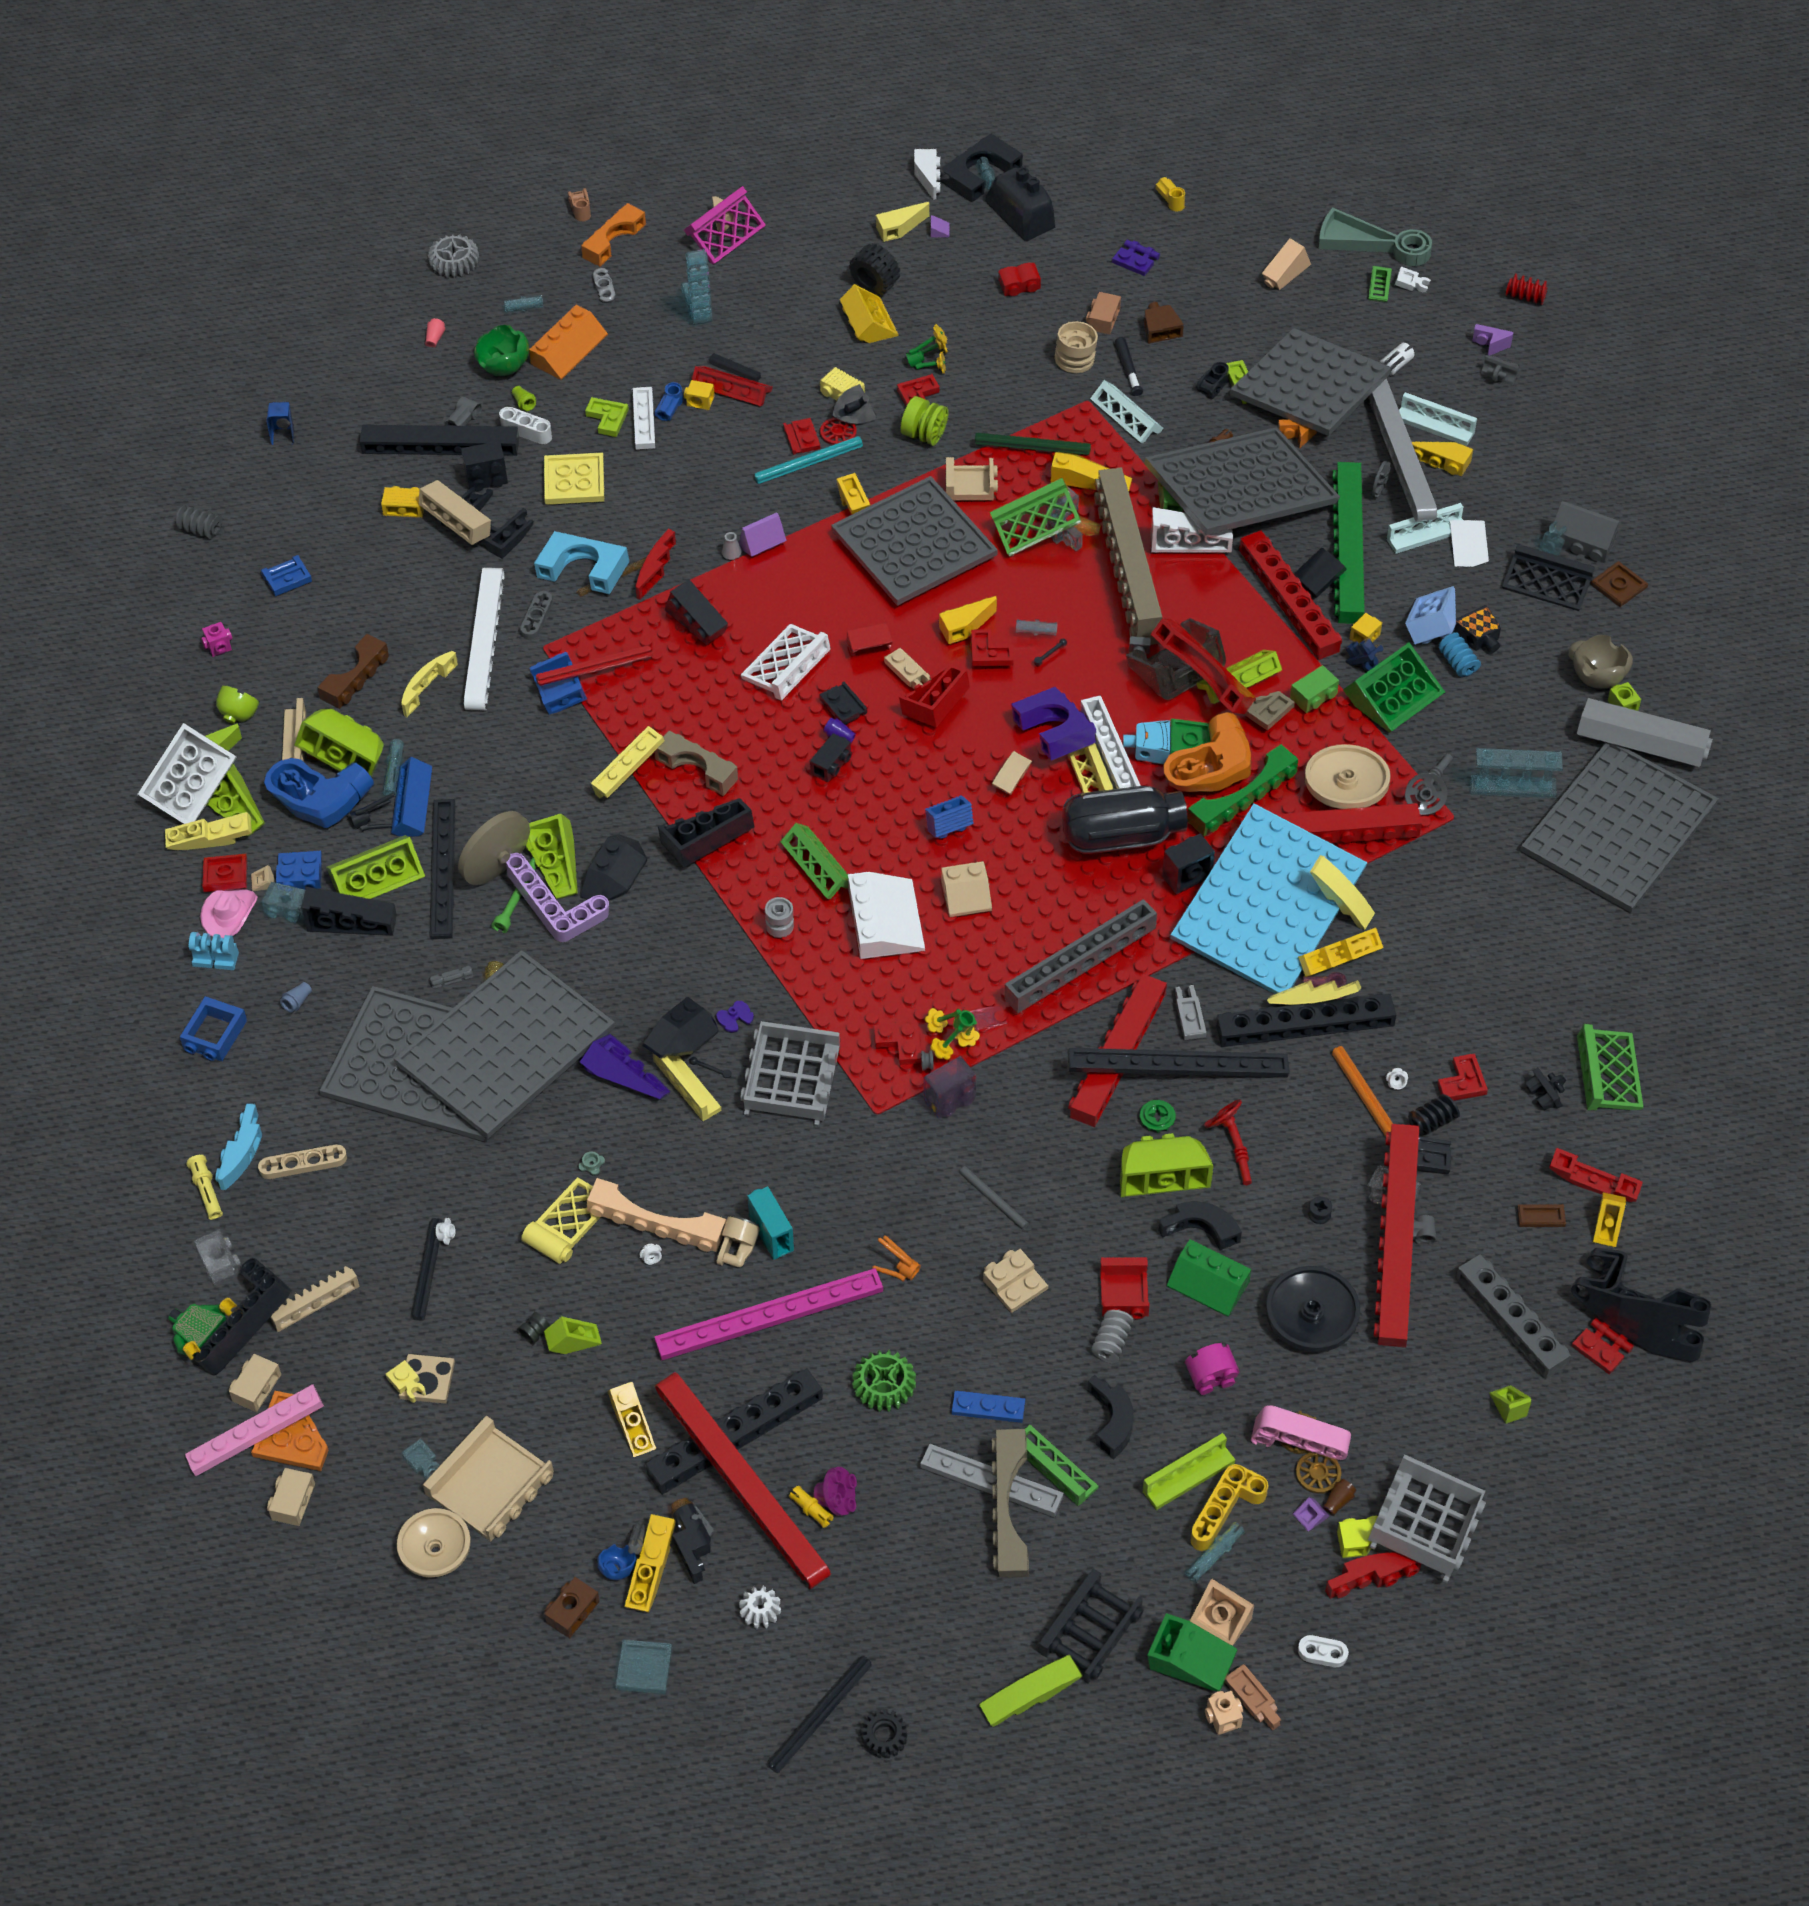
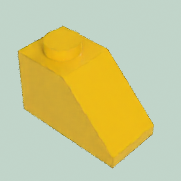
[1593,1193,1626,1247]

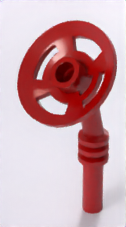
[1204,1099,1252,1185]

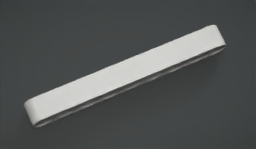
[464,568,504,711]

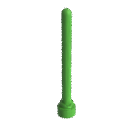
[491,857,537,933]

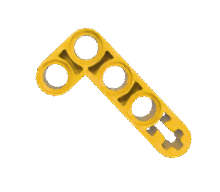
[1191,1464,1268,1551]

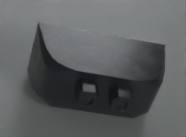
[985,166,1056,241]

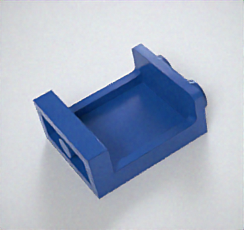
[529,652,587,715]

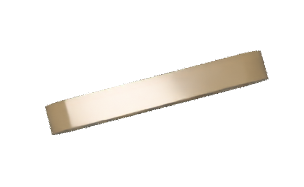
[258,1145,347,1179]

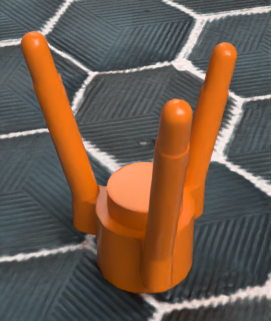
[872,1236,921,1282]

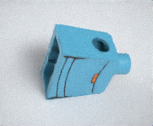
[1123,720,1170,764]

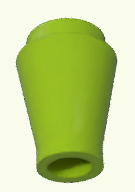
[512,386,536,411]

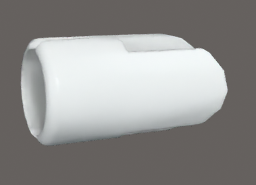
[1379,343,1414,376]

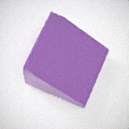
[931,216,949,237]
[1293,1497,1329,1532]

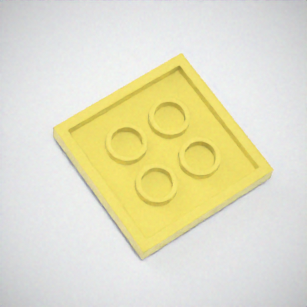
[544,453,604,505]

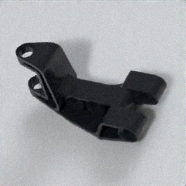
[1571,1248,1711,1362]

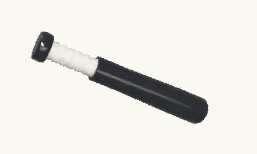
[1115,337,1143,396]

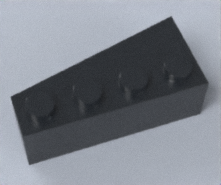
[657,798,755,867]
[301,887,397,936]

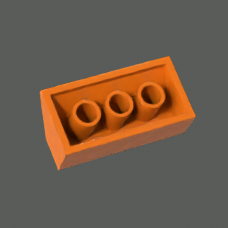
[529,305,608,380]

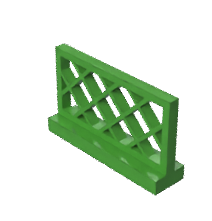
[990,478,1081,556]
[1577,1024,1643,1110]

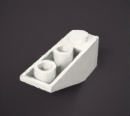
[914,149,940,200]

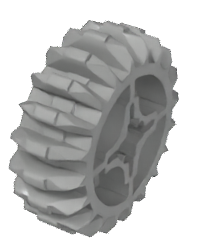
[428,234,479,279]

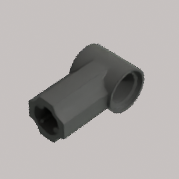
[446,396,482,426]
[1413,1215,1436,1244]

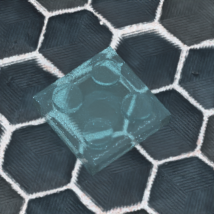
[616,1640,673,1694]

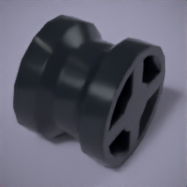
[1308,1196,1332,1224]

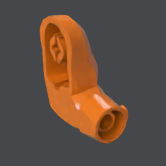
[1164,712,1251,792]

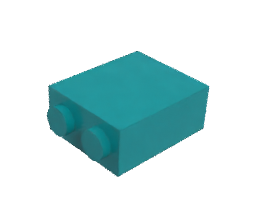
[747,1186,794,1260]

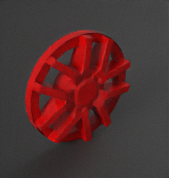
[820,417,857,445]

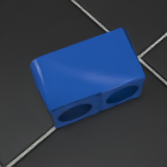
[267,402,294,445]

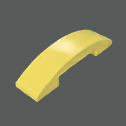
[402,651,458,717]

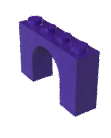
[1011,687,1097,761]

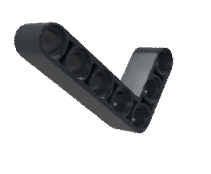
[195,1258,291,1375]

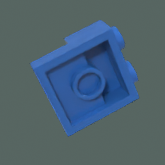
[276,851,322,893]

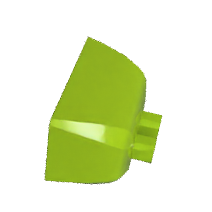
[294,709,384,778]
[1120,1133,1213,1197]

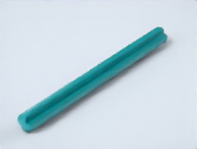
[754,436,863,484]

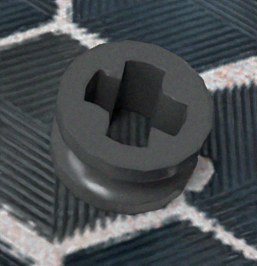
[921,1050,934,1071]

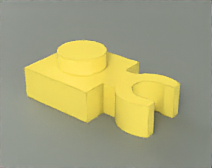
[386,1360,426,1403]

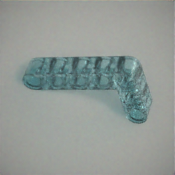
[681,249,712,325]

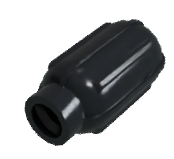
[1062,786,1188,854]

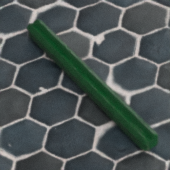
[975,432,1091,455]

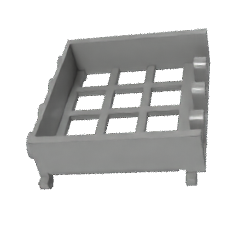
[741,1021,840,1126]
[1368,1454,1486,1583]

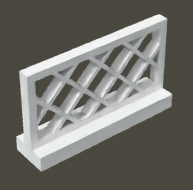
[741,624,831,700]

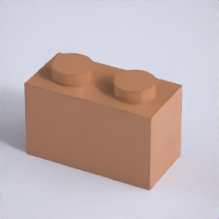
[1086,292,1121,335]

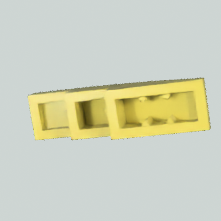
[1310,855,1375,930]
[1267,980,1361,1005]

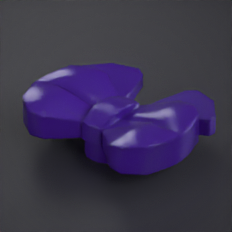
[716,1001,754,1032]

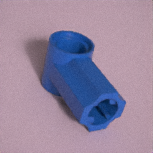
[655,382,683,421]

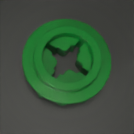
[1140,1100,1176,1133]

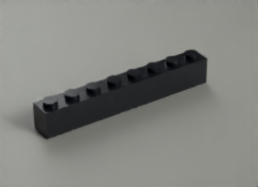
[360,425,519,456]

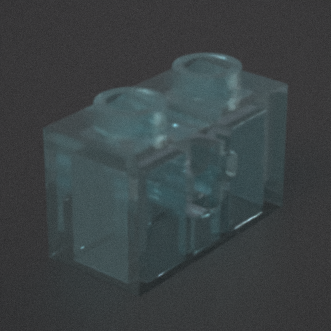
[261,882,305,923]

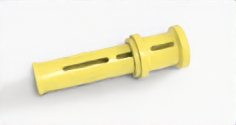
[186,1155,223,1220]

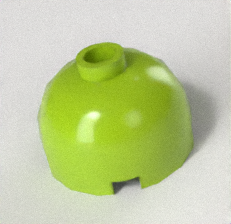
[216,686,259,724]

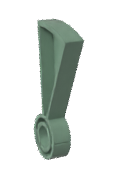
[1319,207,1432,266]

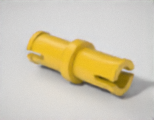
[789,1486,834,1528]

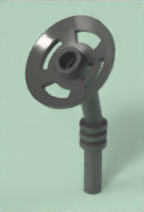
[1405,754,1453,815]

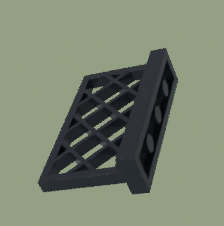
[1502,544,1595,611]

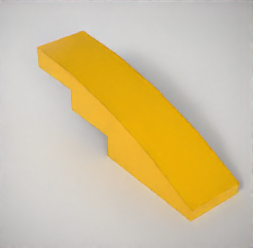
[1298,928,1383,977]

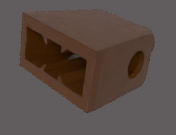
[1144,302,1184,344]

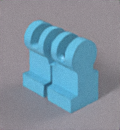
[189,932,239,970]

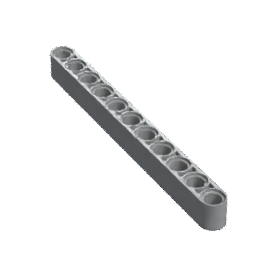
[1368,379,1437,522]

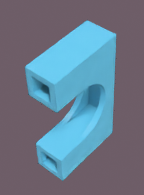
[534,531,629,594]

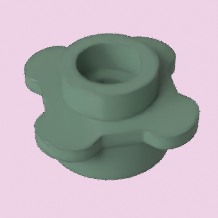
[579,1152,605,1175]

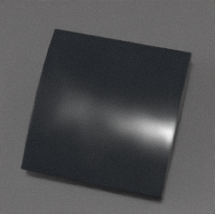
[1294,547,1347,597]

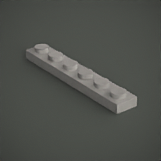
[921,1444,1064,1517]

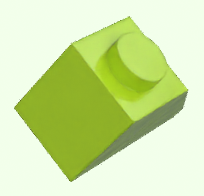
[544,1316,602,1354]

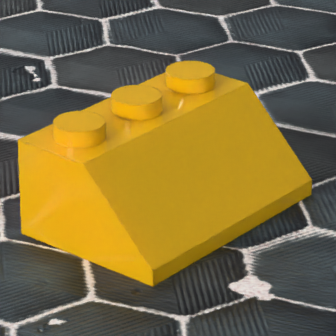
[840,284,899,343]

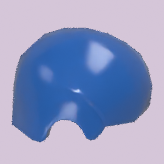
[597,1544,636,1580]

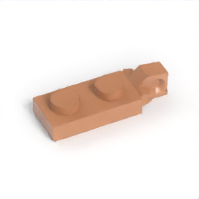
[1224,1664,1281,1731]

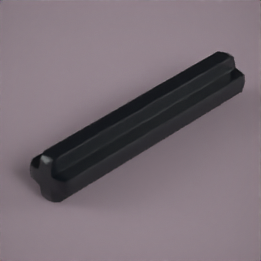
[709,353,761,382]

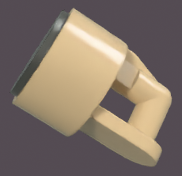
[717,1215,760,1267]

